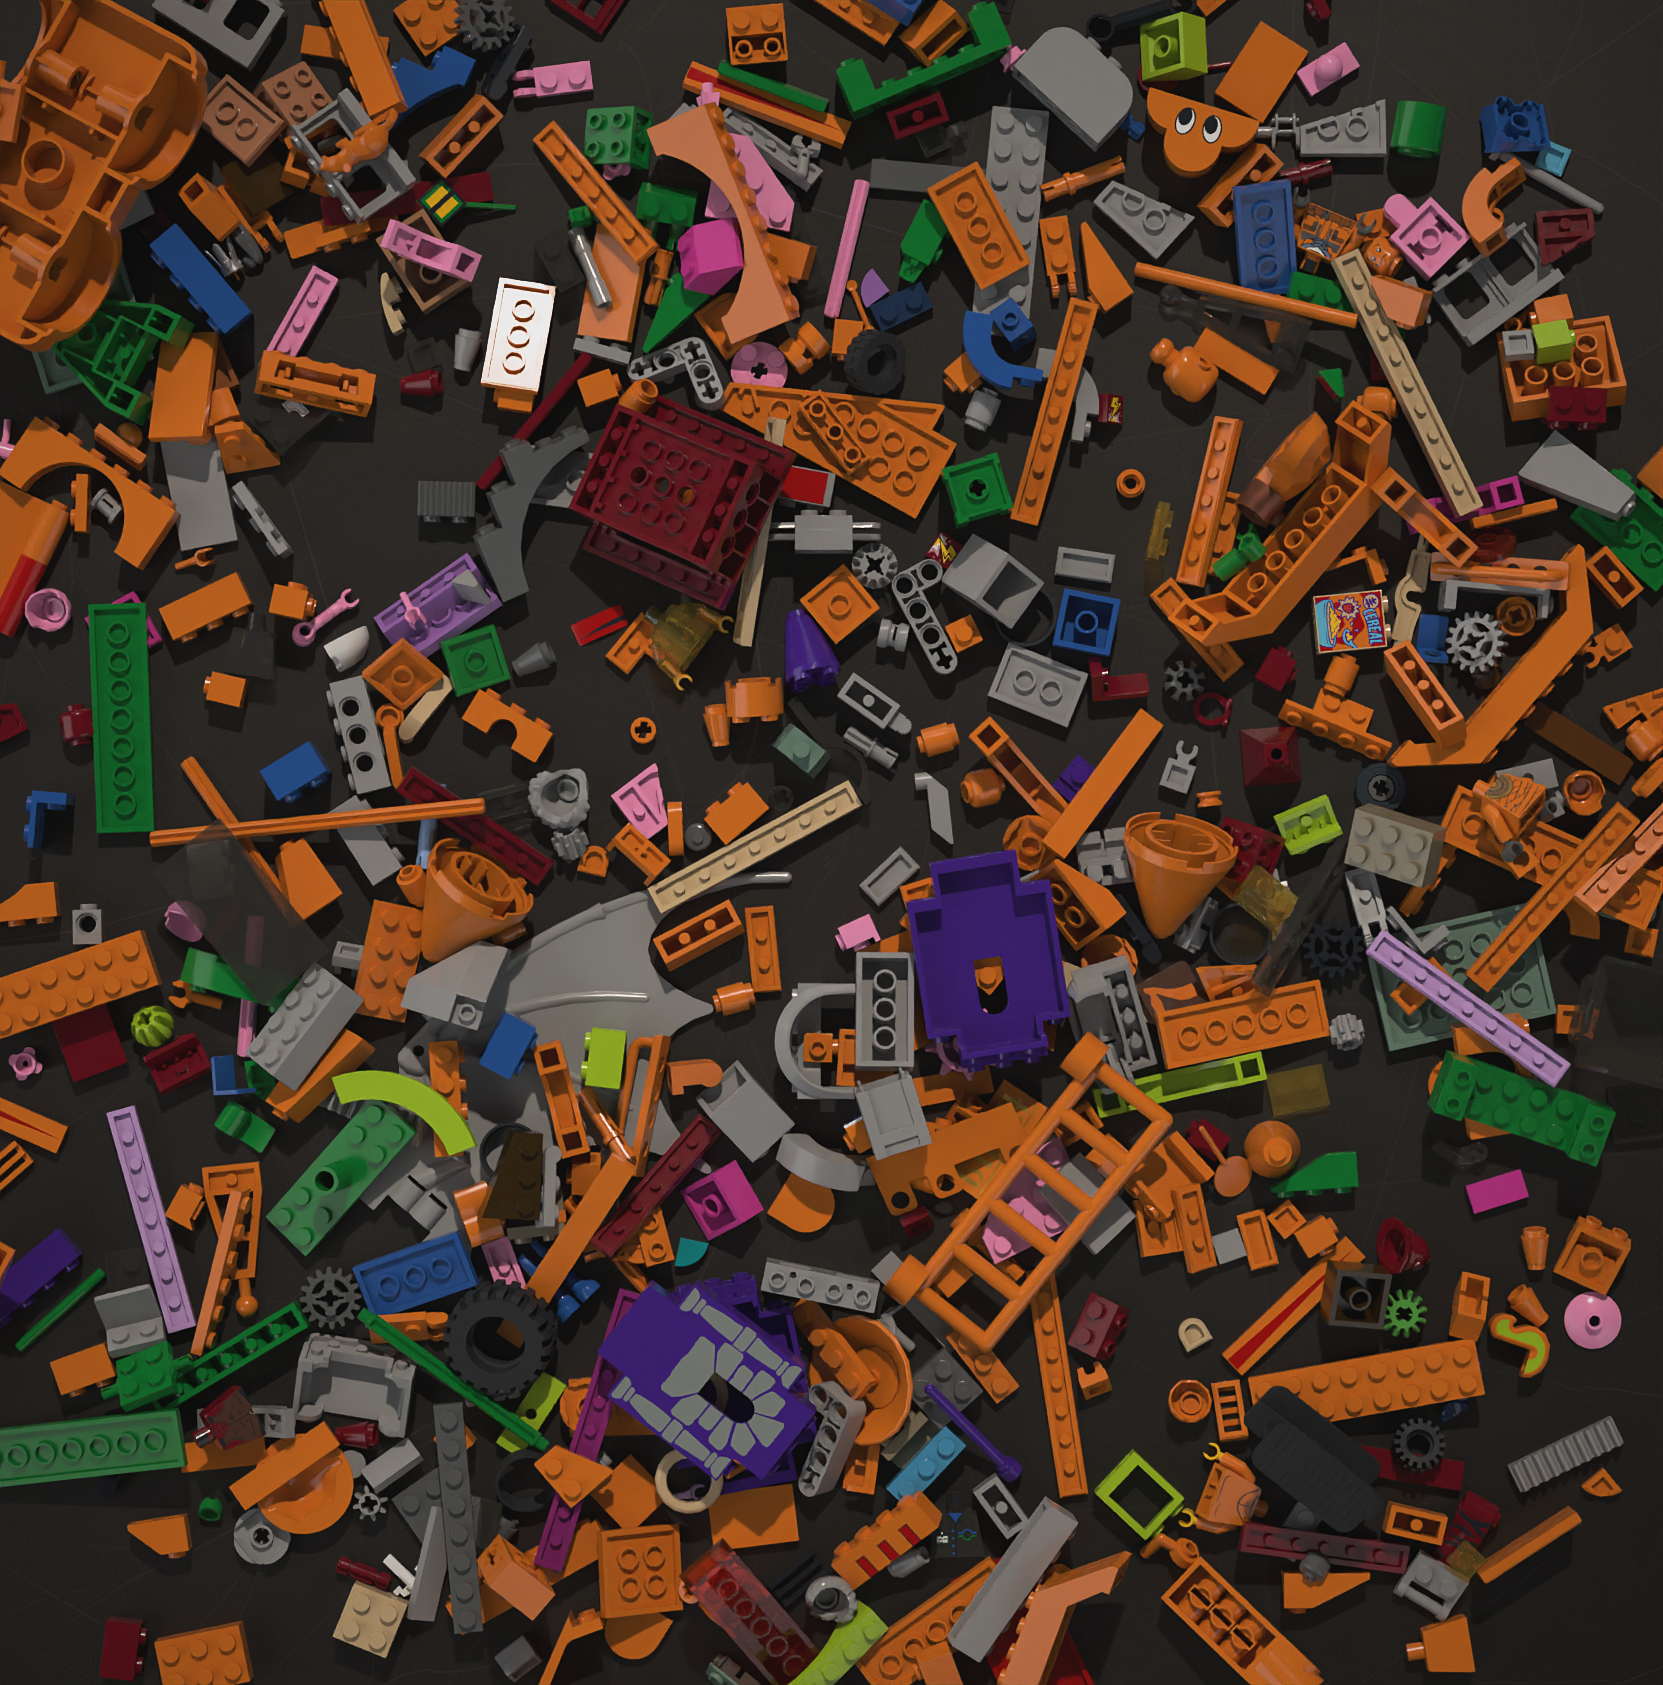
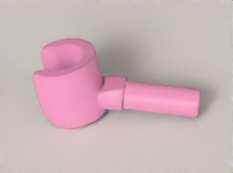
[0,419,15,459]
[399,592,427,630]

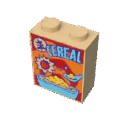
[1311,590,1391,655]

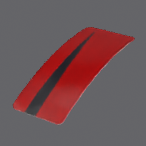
[571,605,628,646]

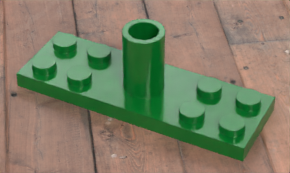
[266,1099,418,1256]

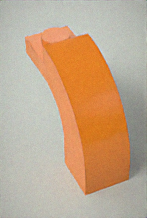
[1462,157,1526,258]

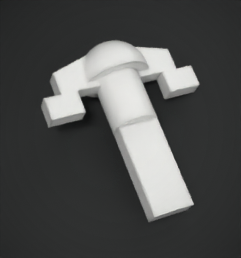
[383,1554,417,1597]

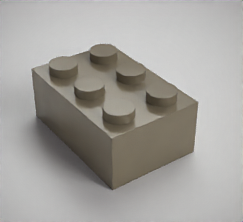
[1344,803,1447,888]

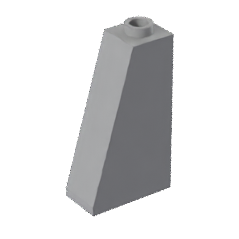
[1518,430,1636,521]

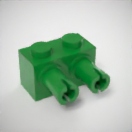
[636,182,699,251]

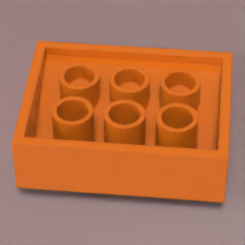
[1496,315,1627,422]

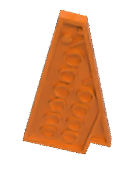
[719,382,957,519]

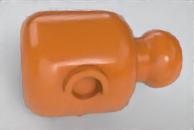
[1149,338,1219,403]

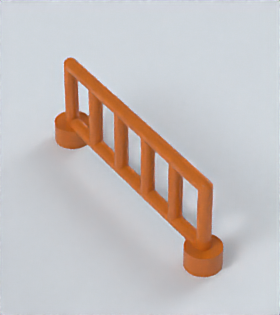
[882,1031,1173,1352]

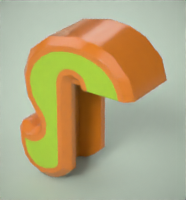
[1488,1313,1550,1378]

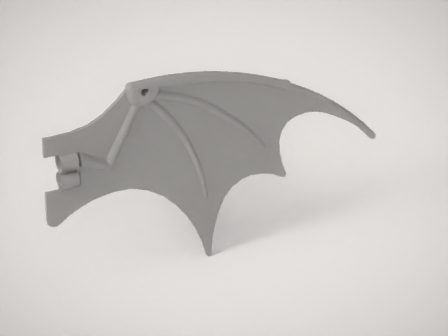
[360,872,792,1259]

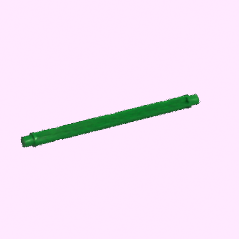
[357,1308,549,1452]

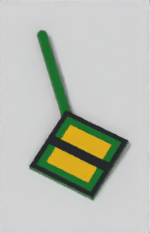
[417,177,516,228]

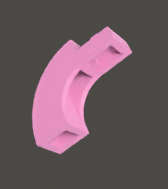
[380,219,482,282]

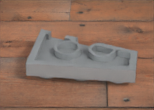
[232,481,294,559]

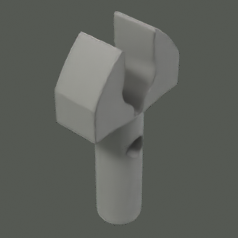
[790,134,821,180]

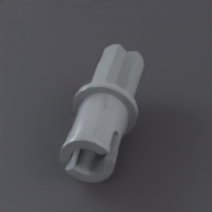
[843,726,898,769]

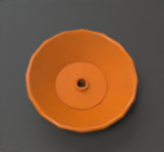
[809,1315,913,1446]

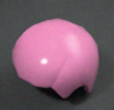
[25,588,71,632]
[164,900,207,942]

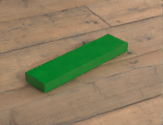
[717,60,830,113]

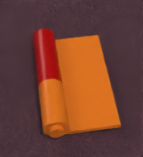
[0,481,70,638]

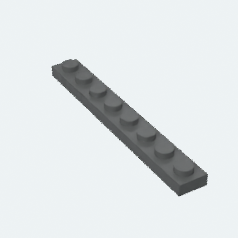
[433,1402,484,1634]

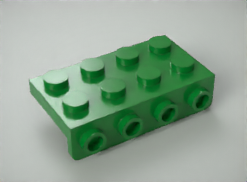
[1569,468,1663,592]

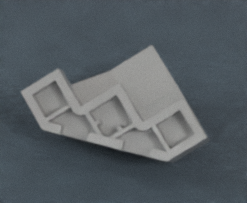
[401,940,512,1031]

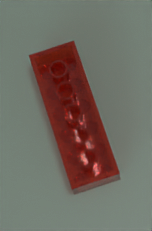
[679,1538,821,1685]

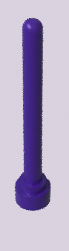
[924,1384,1023,1482]

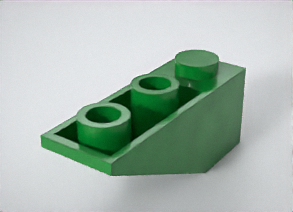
[1270,1151,1359,1197]

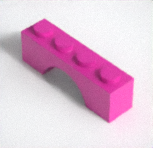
[1406,476,1524,535]

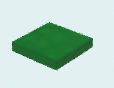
[439,624,511,697]

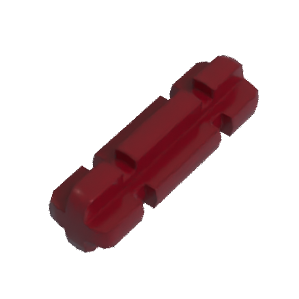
[336,1556,392,1590]

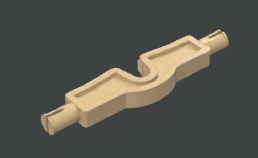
[1391,534,1432,647]

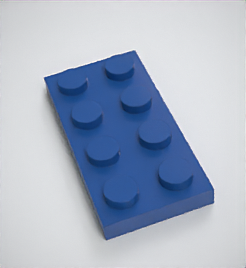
[1232,179,1297,295]
[352,1230,479,1315]

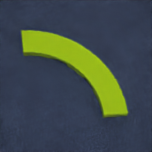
[332,1070,478,1156]

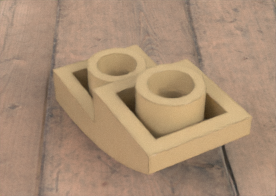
[381,272,406,336]

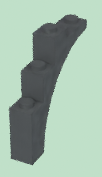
[472,426,590,602]

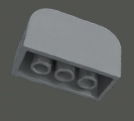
[1012,27,1133,152]

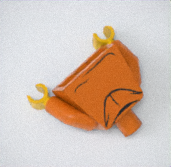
[1178,1443,1268,1534]

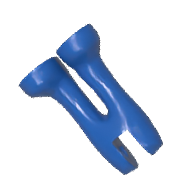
[517,1239,601,1324]

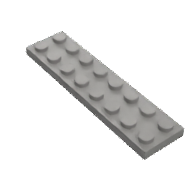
[972,106,1049,339]

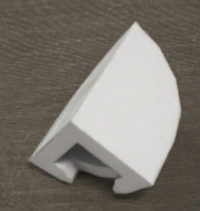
[324,626,370,672]

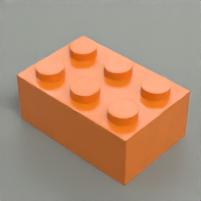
[154,1620,254,1685]

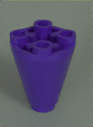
[785,609,841,692]

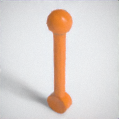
[846,280,875,332]

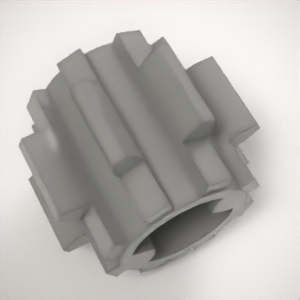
[551,825,589,860]
[1329,1013,1365,1051]

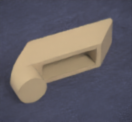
[397,674,453,744]

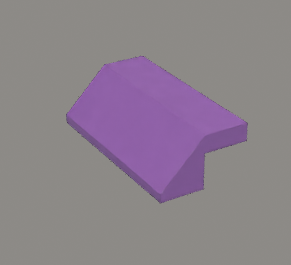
[374,553,503,658]

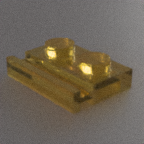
[1145,501,1174,562]
[1233,865,1299,933]
[1266,1063,1330,1116]

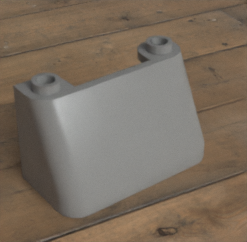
[292,1333,418,1438]

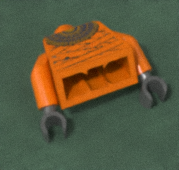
[1472,773,1557,863]

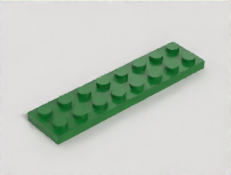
[88,603,156,833]
[0,1408,188,1487]

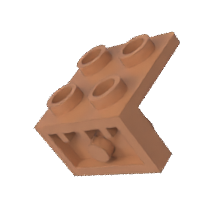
[252,61,333,144]

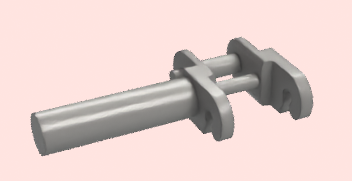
[1255,113,1300,150]

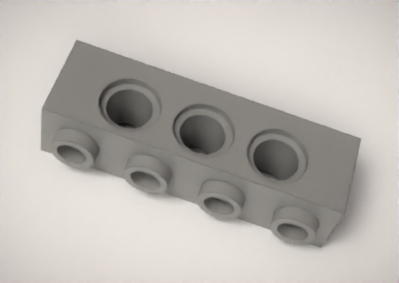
[326,675,393,795]

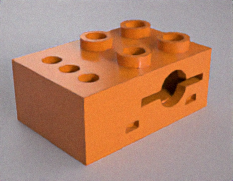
[477,1534,555,1621]

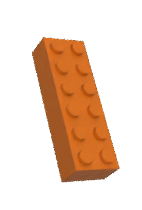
[0,930,162,1040]

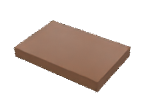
[201,74,287,167]

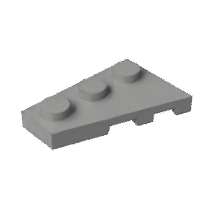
[1300,99,1386,157]
[1093,181,1195,260]

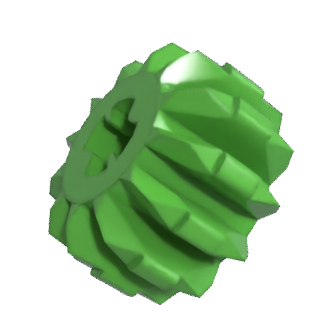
[1383,1289,1427,1338]

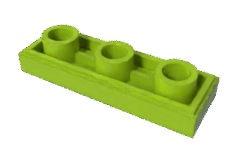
[496,1370,567,1453]

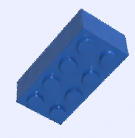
[149,223,254,336]

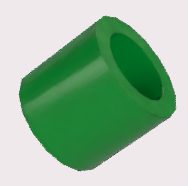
[1390,101,1448,158]

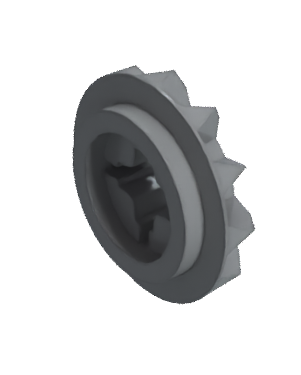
[852,543,897,589]

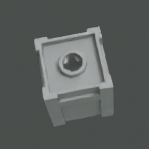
[853,1067,932,1160]

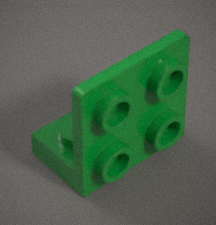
[583,106,653,170]

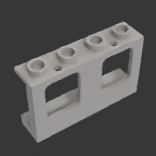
[152,0,287,72]
[290,88,416,225]
[1430,222,1565,347]
[761,1257,880,1313]

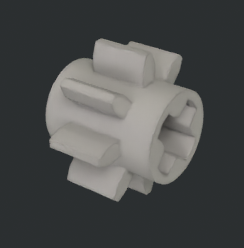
[353,1484,389,1521]

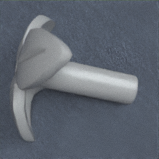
[876,1305,915,1353]

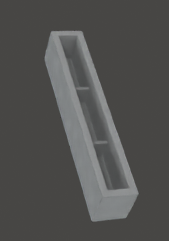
[947,1496,1078,1663]

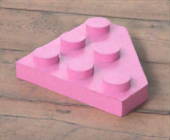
[705,133,794,233]

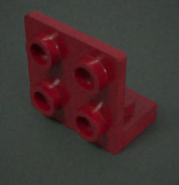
[1220,817,1286,892]

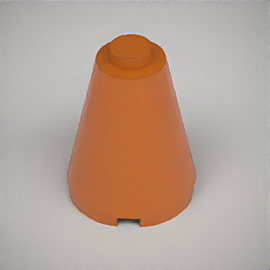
[1243,1121,1301,1178]

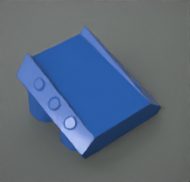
[1479,96,1551,153]

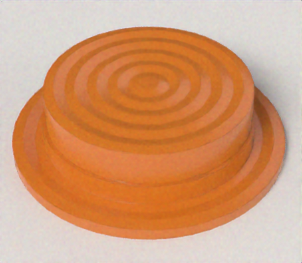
[256,1433,354,1534]

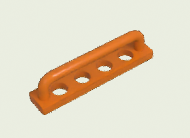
[1430,552,1571,590]
[609,1034,671,1177]

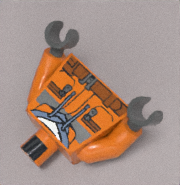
[1292,187,1377,275]

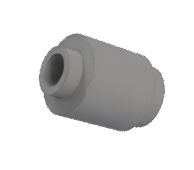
[965,387,1001,432]

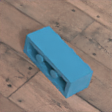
[886,1425,966,1501]

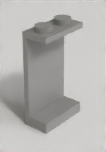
[1437,580,1554,621]

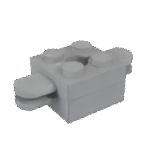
[768,510,881,554]

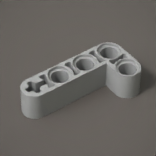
[891,559,957,675]
[798,1380,866,1497]

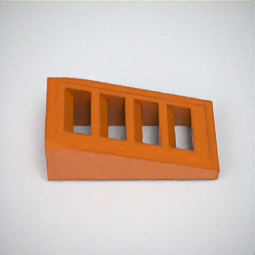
[1211,1380,1249,1443]

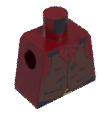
[192,1385,267,1451]

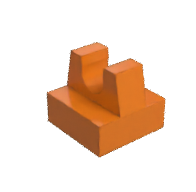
[1077,1361,1113,1400]

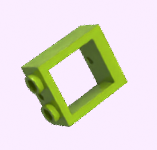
[1094,1449,1185,1541]

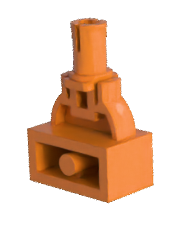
[582,1206,674,1267]

